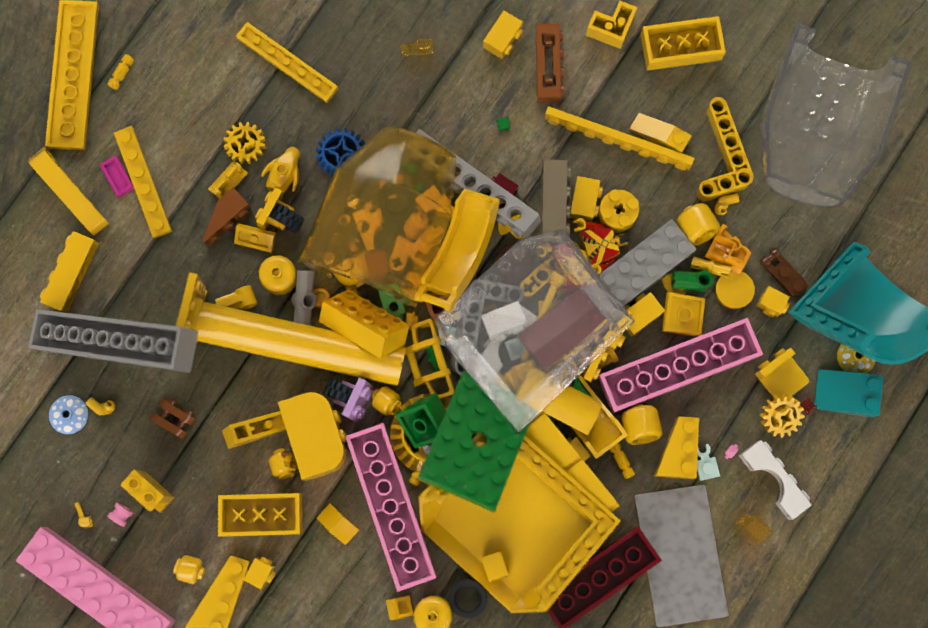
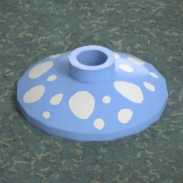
[49,395,88,434]

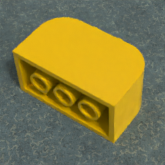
[278,392,347,481]

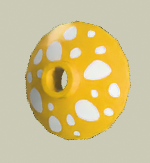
[837,344,876,373]

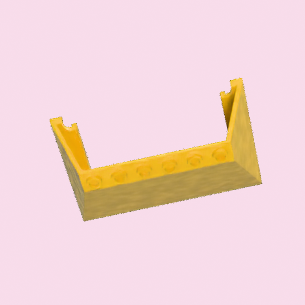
[419,433,621,613]

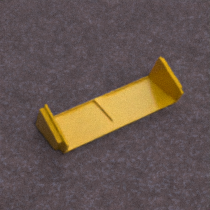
[525,411,619,512]

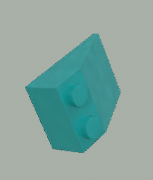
[813,369,884,418]

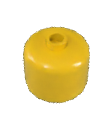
[676,203,720,246]
[259,255,297,295]
[621,404,663,445]
[414,595,453,628]

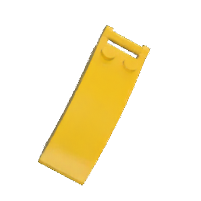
[415,189,500,312]
[520,354,628,459]

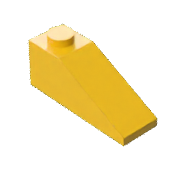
[629,113,692,153]
[222,411,286,449]

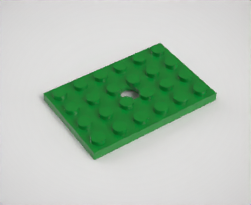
[417,371,535,513]

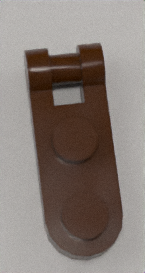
[759,247,808,297]

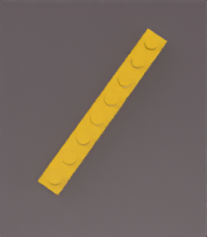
[545,106,694,170]

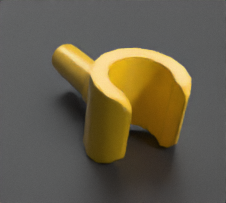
[74,502,93,529]

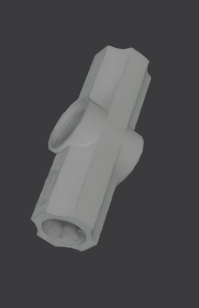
[291,270,317,326]

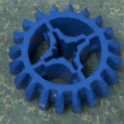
[316,127,368,179]

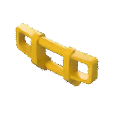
[405,319,455,399]

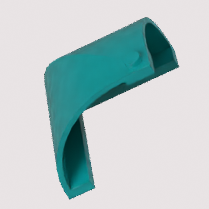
[789,242,928,364]

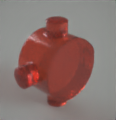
[800,397,817,415]

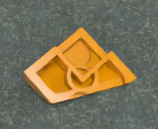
[705,223,751,275]

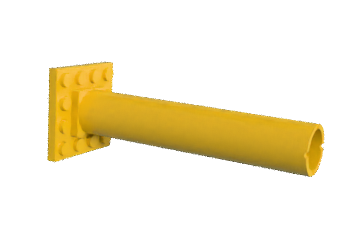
[176,272,406,386]

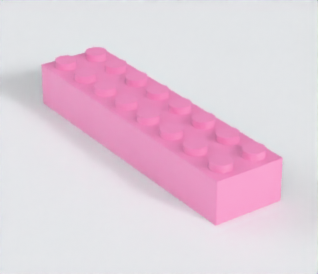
[598,318,763,414]
[345,423,437,592]
[16,527,176,628]

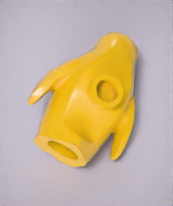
[261,147,300,195]

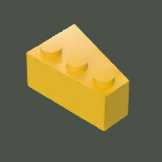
[653,416,699,479]

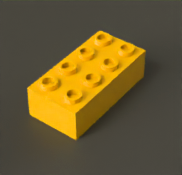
[640,16,726,71]
[319,290,409,359]
[218,493,303,537]

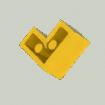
[586,1,637,49]

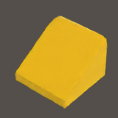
[386,595,414,620]

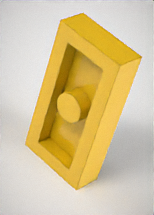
[234,223,276,253]

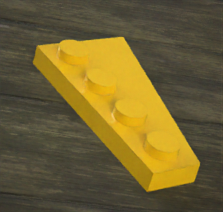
[185,555,251,628]

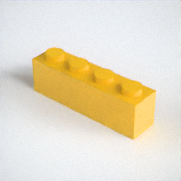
[40,231,99,313]

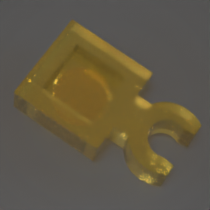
[400,38,434,56]

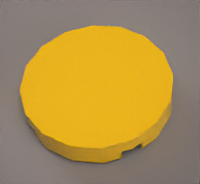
[715,271,755,309]

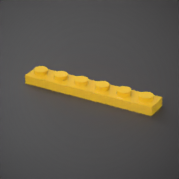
[236,22,339,103]
[114,126,172,239]

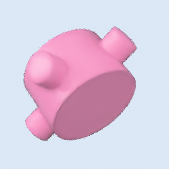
[724,444,738,459]

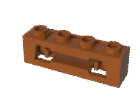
[536,23,564,103]

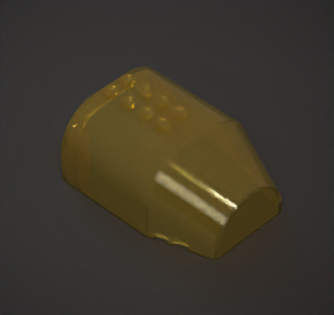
[298,127,456,308]

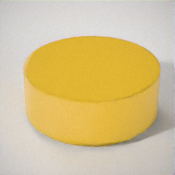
[313,288,330,308]

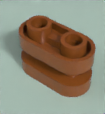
[149,397,196,439]

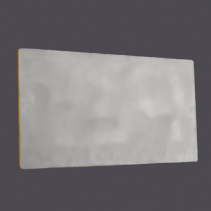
[635,485,729,627]

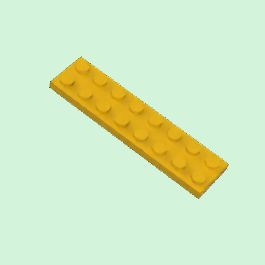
[45,0,99,150]

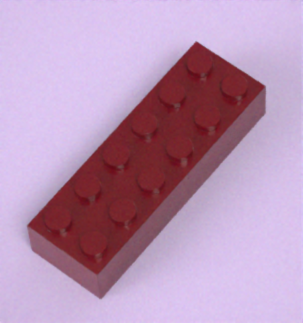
[547,526,662,628]

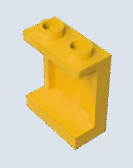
[121,469,175,513]

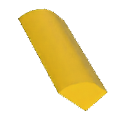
[516,366,602,435]

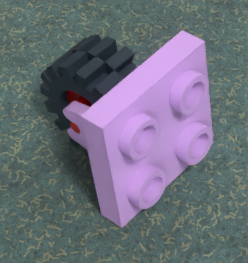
[323,378,374,423]

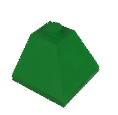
[395,393,446,449]

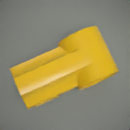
[215,285,258,310]

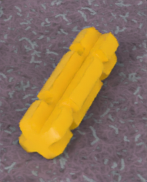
[108,54,134,90]
[610,442,635,479]

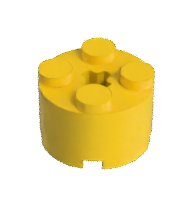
[598,189,639,233]

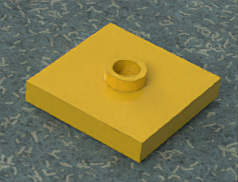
[662,292,705,337]

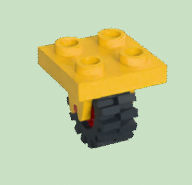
[255,187,305,233]

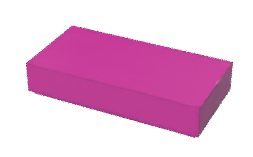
[99,155,134,198]

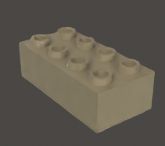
[540,160,571,244]

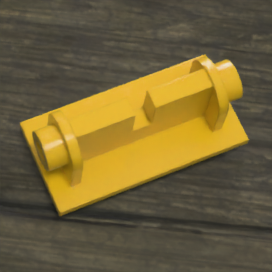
[208,161,248,199]

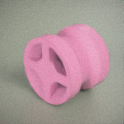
[107,502,133,527]

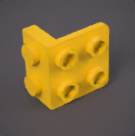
[755,348,809,398]

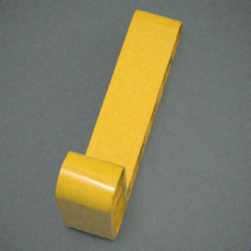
[696,97,754,202]
[29,147,109,236]

